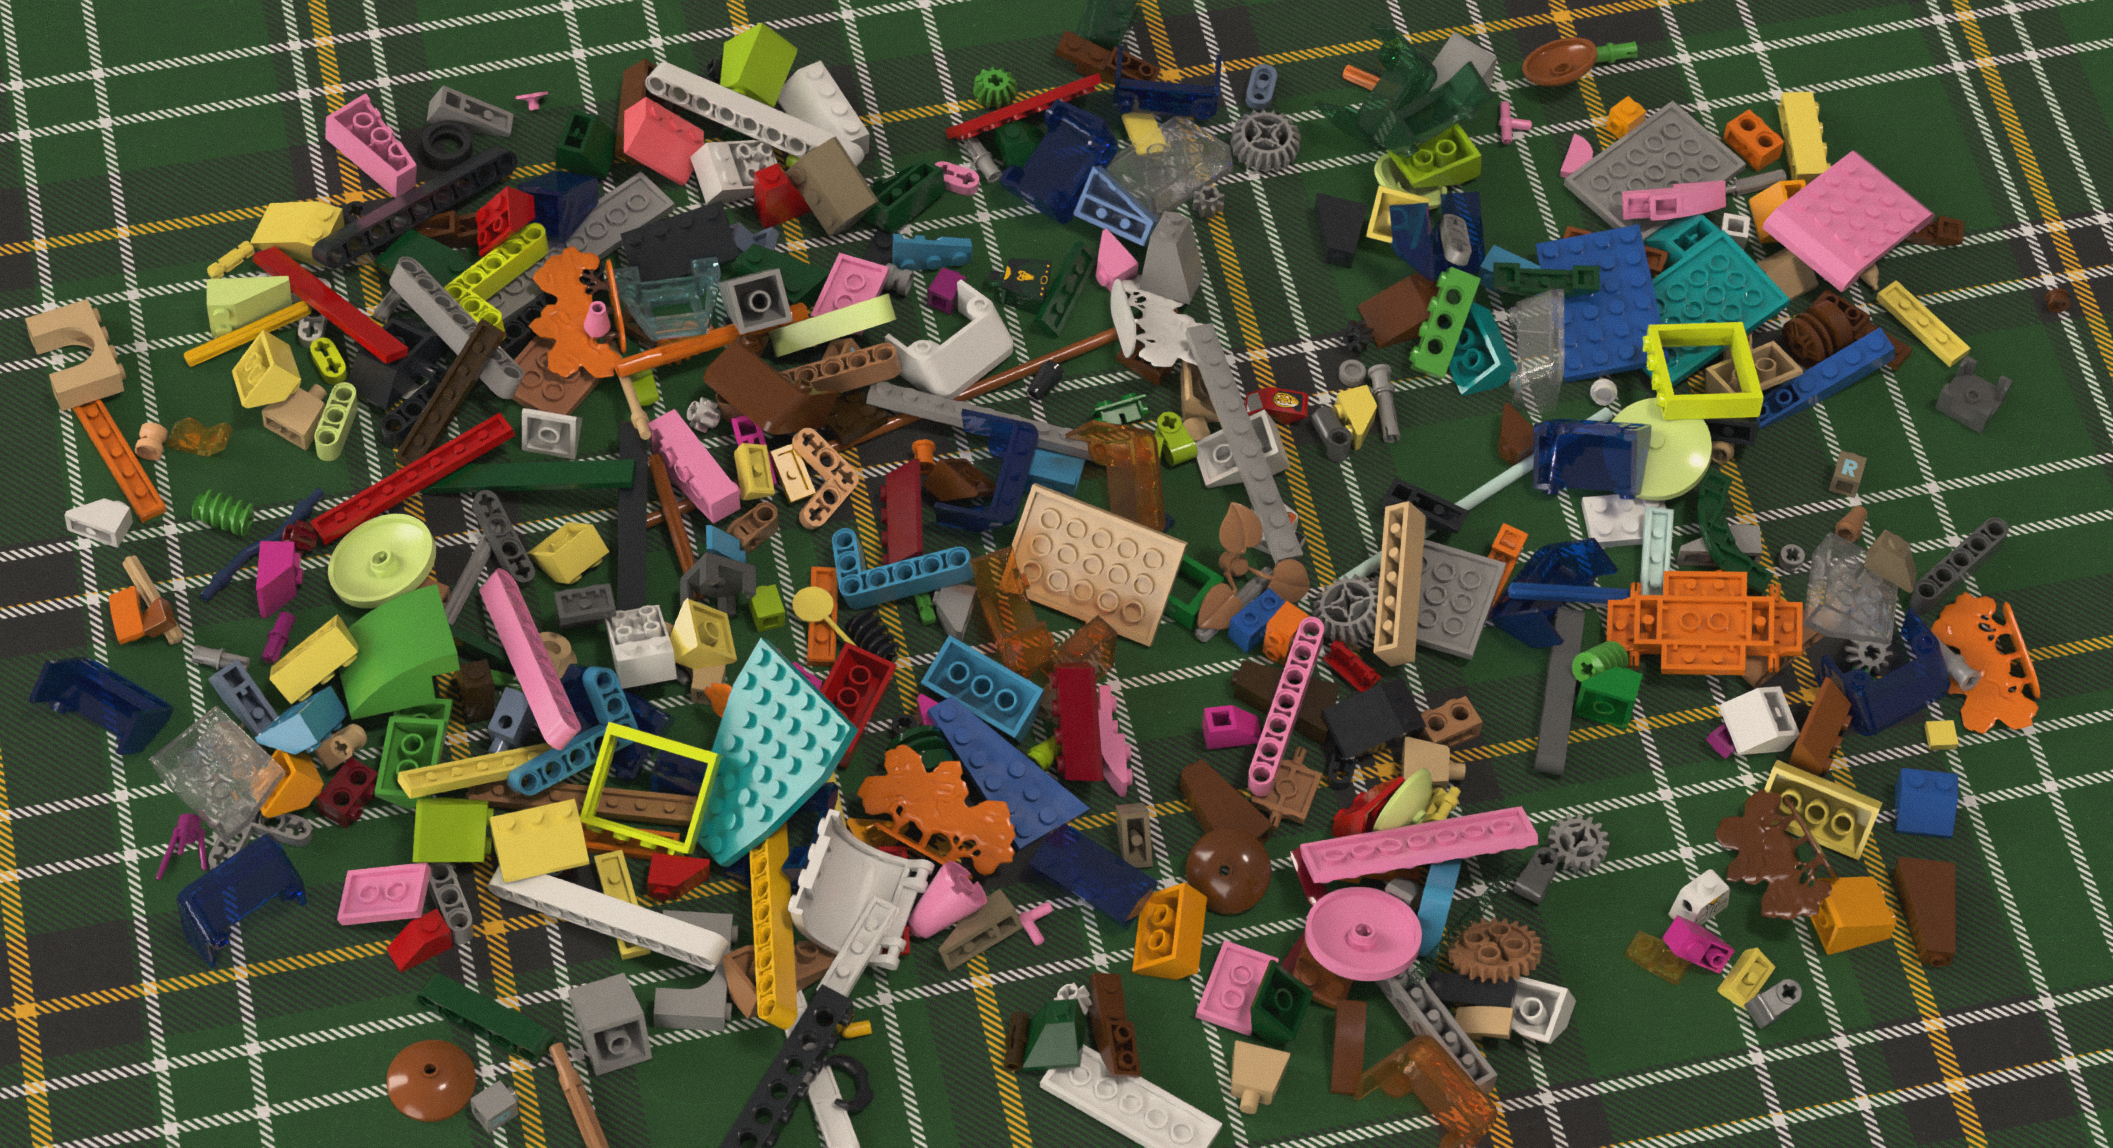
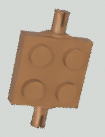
[1251,747,1322,832]

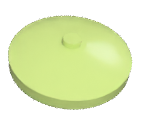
[1603,398,1712,501]
[328,514,436,608]

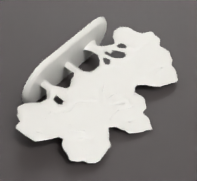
[1110,275,1204,367]

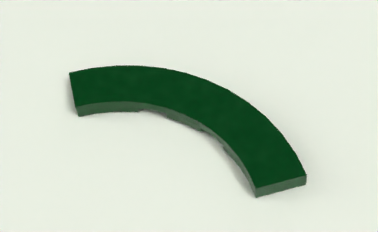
[1697,469,1774,596]

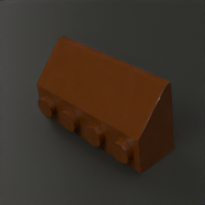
[615,59,680,166]

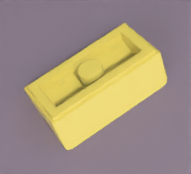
[1121,110,1167,160]
[734,443,775,500]
[1717,948,1776,1009]

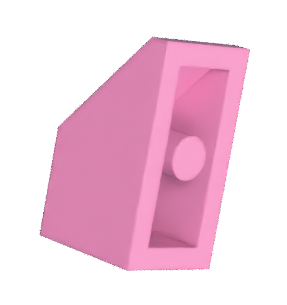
[1096,228,1139,292]

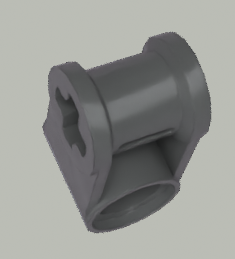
[1513,847,1559,905]
[1744,979,1802,1030]

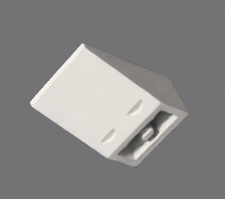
[690,140,777,204]
[604,605,677,689]

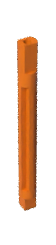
[614,302,809,378]

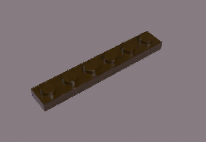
[394,318,507,465]

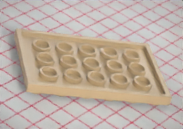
[998,483,1188,647]

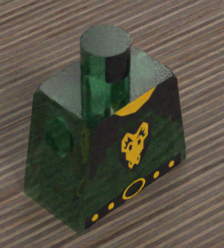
[988,258,1052,315]

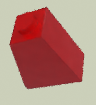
[754,163,812,229]

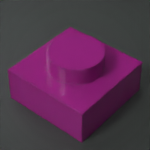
[1705,722,1736,759]

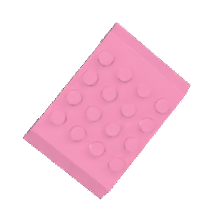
[1762,151,1935,293]

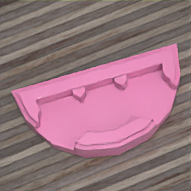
[1559,133,1593,178]

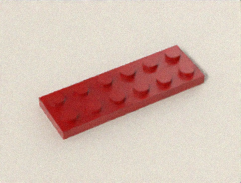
[945,73,1102,141]

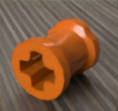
[912,439,936,475]

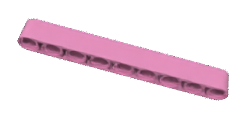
[479,568,581,750]

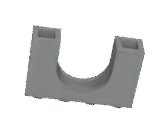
[654,910,738,1031]

